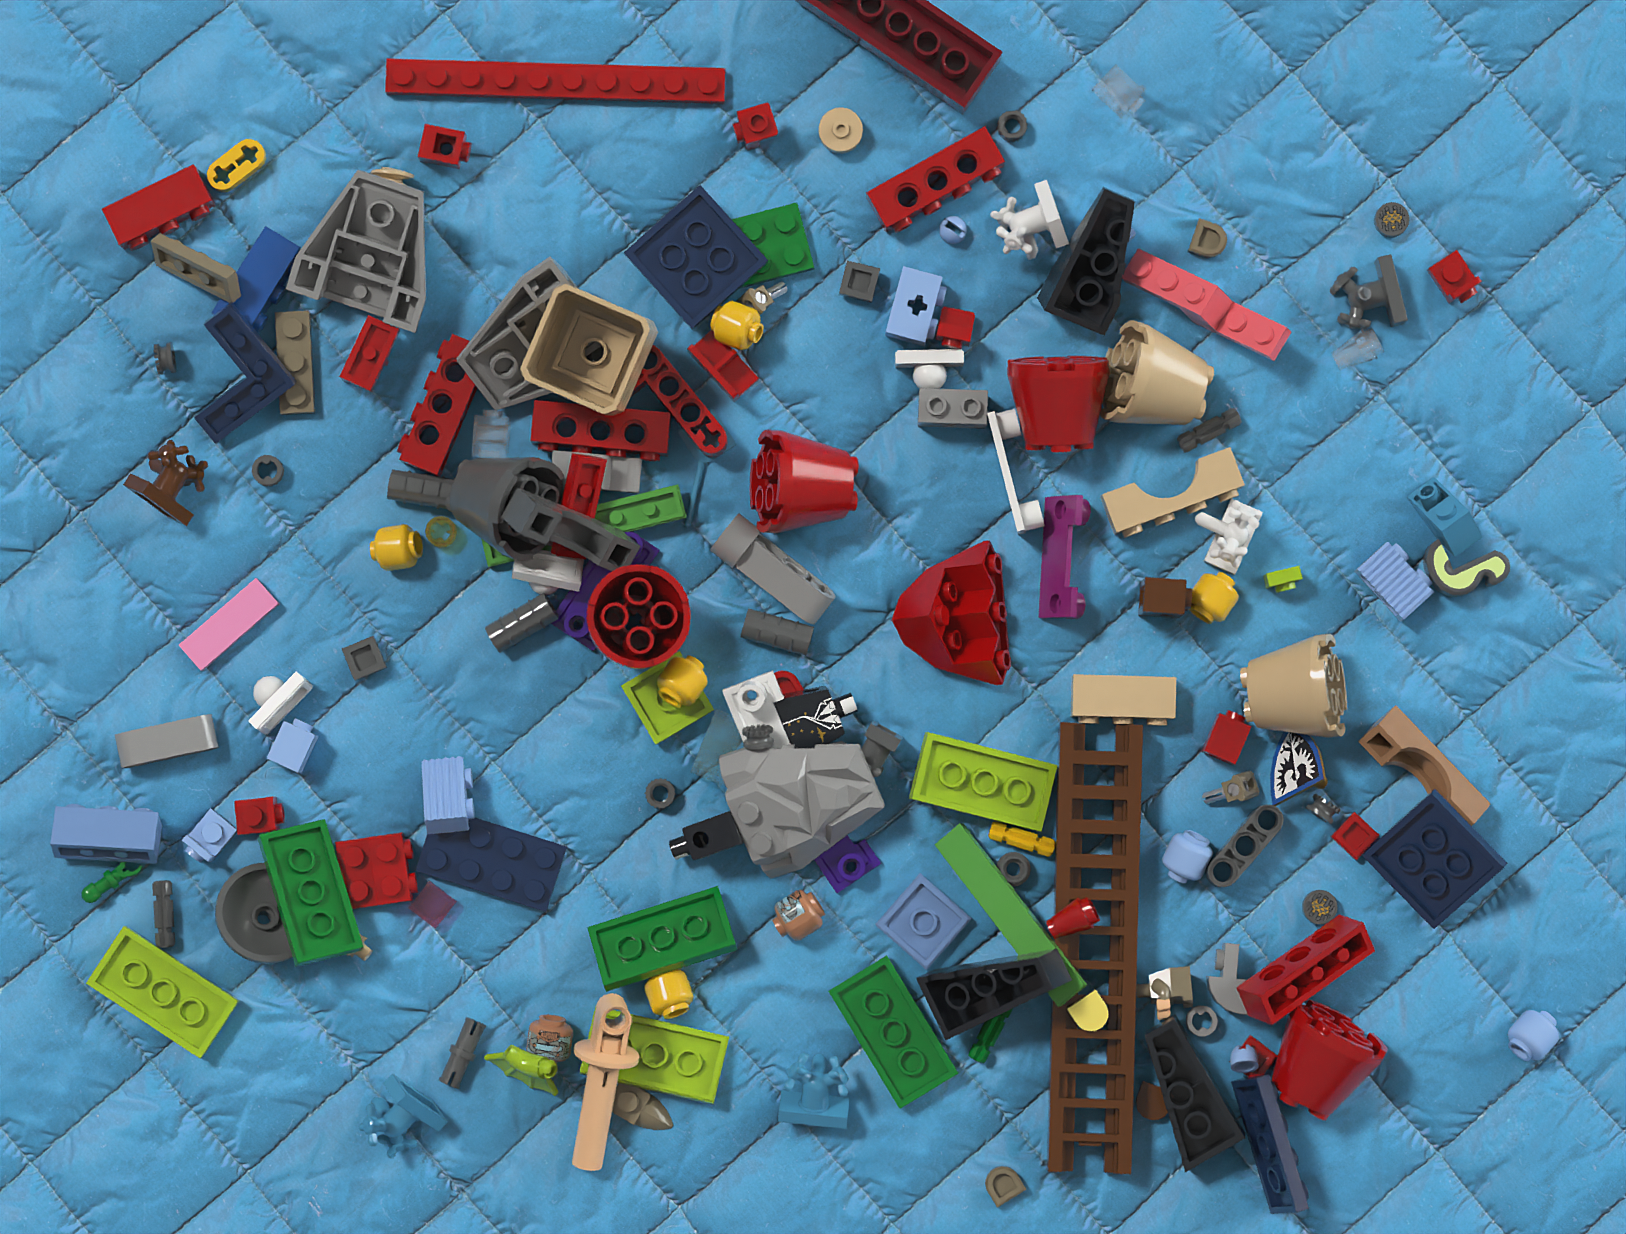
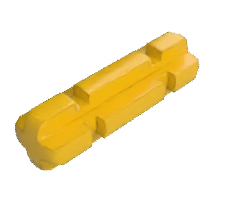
[988,821,1055,857]

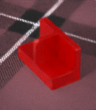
[339,315,400,392]
[687,330,759,402]

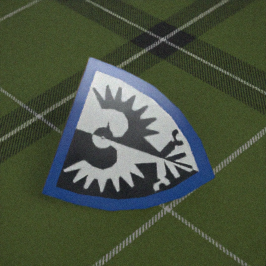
[1270,732,1328,806]

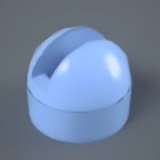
[939,216,967,244]
[1230,1044,1259,1073]

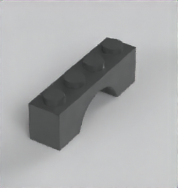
[501,487,640,571]

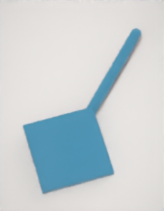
[677,408,737,527]

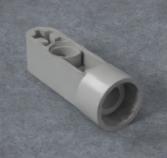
[710,513,836,624]

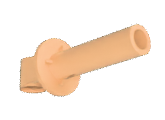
[572,993,639,1171]

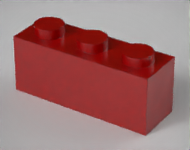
[102,164,216,251]

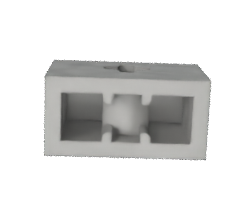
[917,388,988,429]

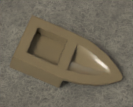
[612,1083,673,1130]

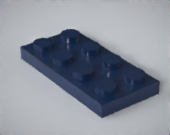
[415,818,567,912]
[1231,1075,1309,1214]

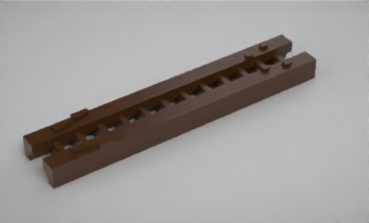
[1046,722,1143,1174]

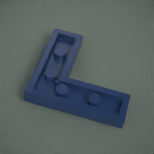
[194,302,296,444]

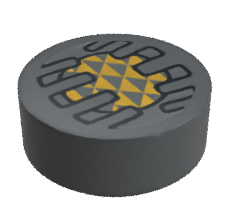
[1374,202,1409,238]
[1302,890,1338,924]

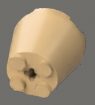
[1100,320,1214,425]
[1240,633,1347,738]

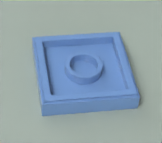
[875,873,972,970]

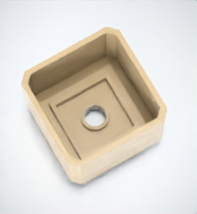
[520,284,658,416]

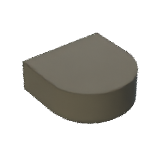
[1188,218,1227,258]
[985,1166,1026,1208]

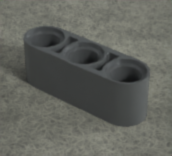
[1205,804,1284,887]

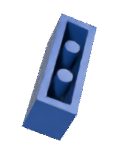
[211,226,301,334]

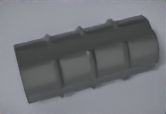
[387,469,454,509]
[485,593,559,653]
[741,608,814,656]

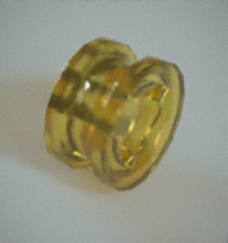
[425,516,457,548]

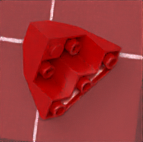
[892,540,1011,685]

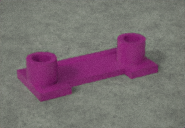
[1038,495,1091,620]

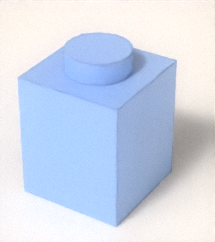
[267,718,319,773]

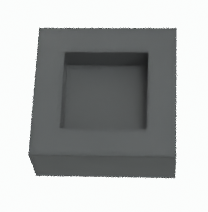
[839,260,880,303]
[342,636,387,681]

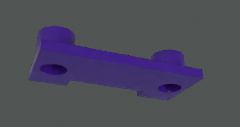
[551,532,660,652]
[814,835,881,893]

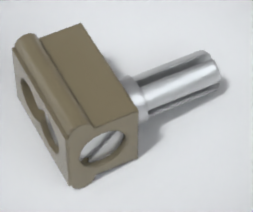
[735,282,787,315]
[1202,770,1260,804]

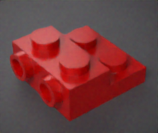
[335,832,418,909]

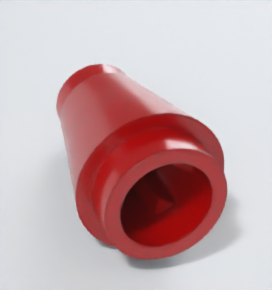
[1046,896,1100,939]

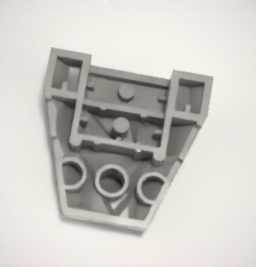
[719,744,885,879]

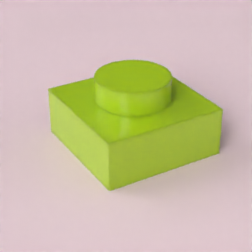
[1263,566,1303,593]

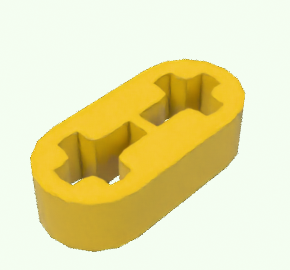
[207,139,266,192]

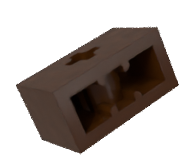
[1138,577,1192,618]

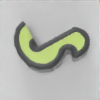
[1423,539,1510,597]

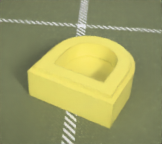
[1067,990,1108,1031]

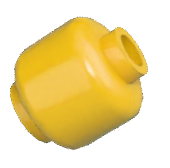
[710,301,764,350]
[370,524,423,571]
[1189,572,1239,624]
[657,655,708,708]
[644,969,694,1019]

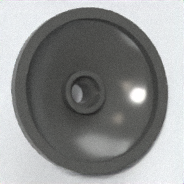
[215,863,293,964]

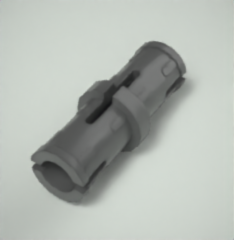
[439,1017,486,1089]

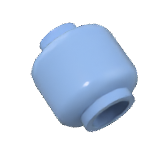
[1162,830,1213,883]
[1508,1010,1559,1061]

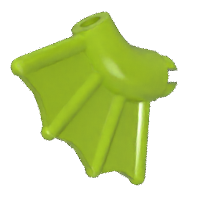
[484,1045,559,1096]

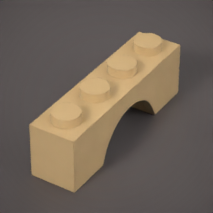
[1100,447,1245,538]

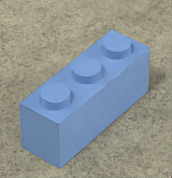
[50,804,162,864]

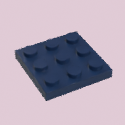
[624,185,769,330]
[1362,789,1507,929]

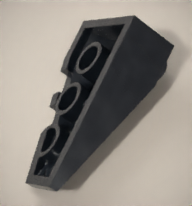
[1037,187,1135,336]

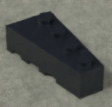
[916,949,1072,1040]
[1145,1014,1246,1172]

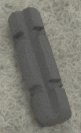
[1177,408,1242,452]
[152,880,175,948]

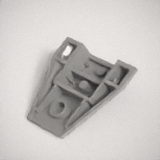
[286,170,426,333]
[456,256,604,411]

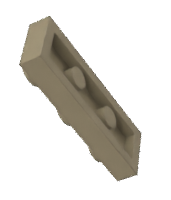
[151,233,241,303]
[275,310,315,415]

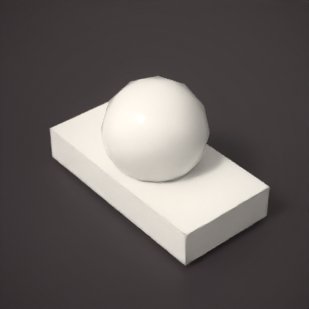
[895,349,964,389]
[512,550,584,595]
[248,672,313,735]

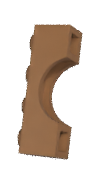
[1358,705,1491,826]

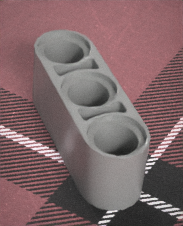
[115,714,219,769]

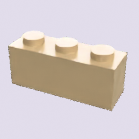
[1071,674,1176,726]

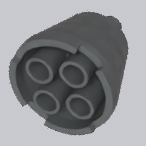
[446,457,564,561]

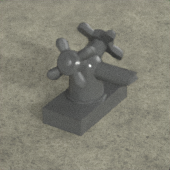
[1330,254,1408,331]
[830,721,902,777]

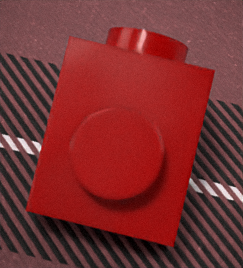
[732,103,778,151]
[936,307,975,349]

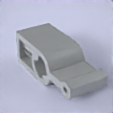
[552,450,642,493]

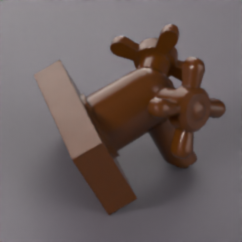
[123,440,208,526]

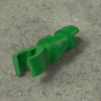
[81,862,143,903]

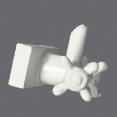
[990,180,1069,260]
[1195,499,1263,575]

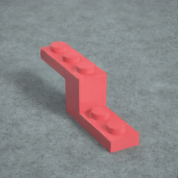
[1122,248,1291,361]

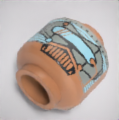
[772,890,825,941]
[526,1014,573,1064]

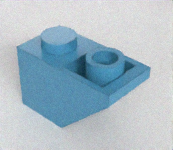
[1407,477,1482,557]

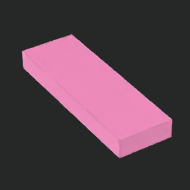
[179,578,279,671]

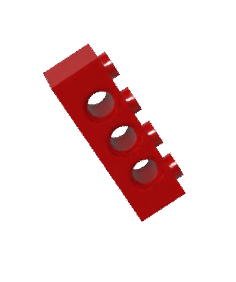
[866,126,1005,233]
[397,334,478,477]
[530,400,672,462]
[1236,914,1375,1025]

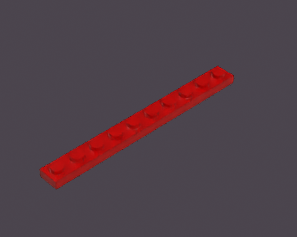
[385,58,725,104]

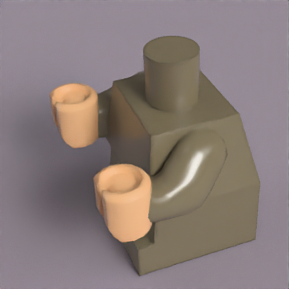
[1136,966,1193,1021]

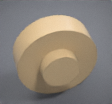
[819,108,863,154]

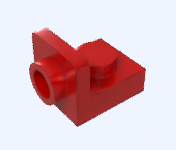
[1427,250,1482,304]
[234,796,285,835]

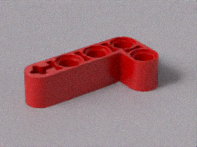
[630,345,728,457]

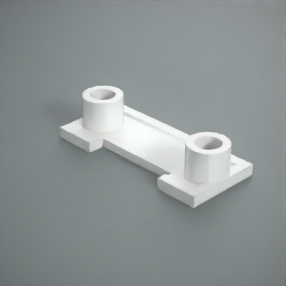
[987,409,1045,535]
[722,670,791,749]

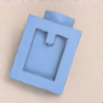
[182,808,237,863]

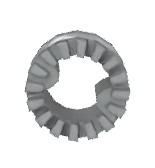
[1186,1005,1218,1037]

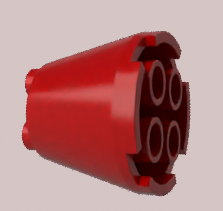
[1007,356,1110,452]
[750,430,859,533]
[586,564,691,669]
[1272,1000,1388,1120]

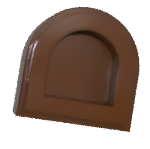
[1136,1081,1174,1120]

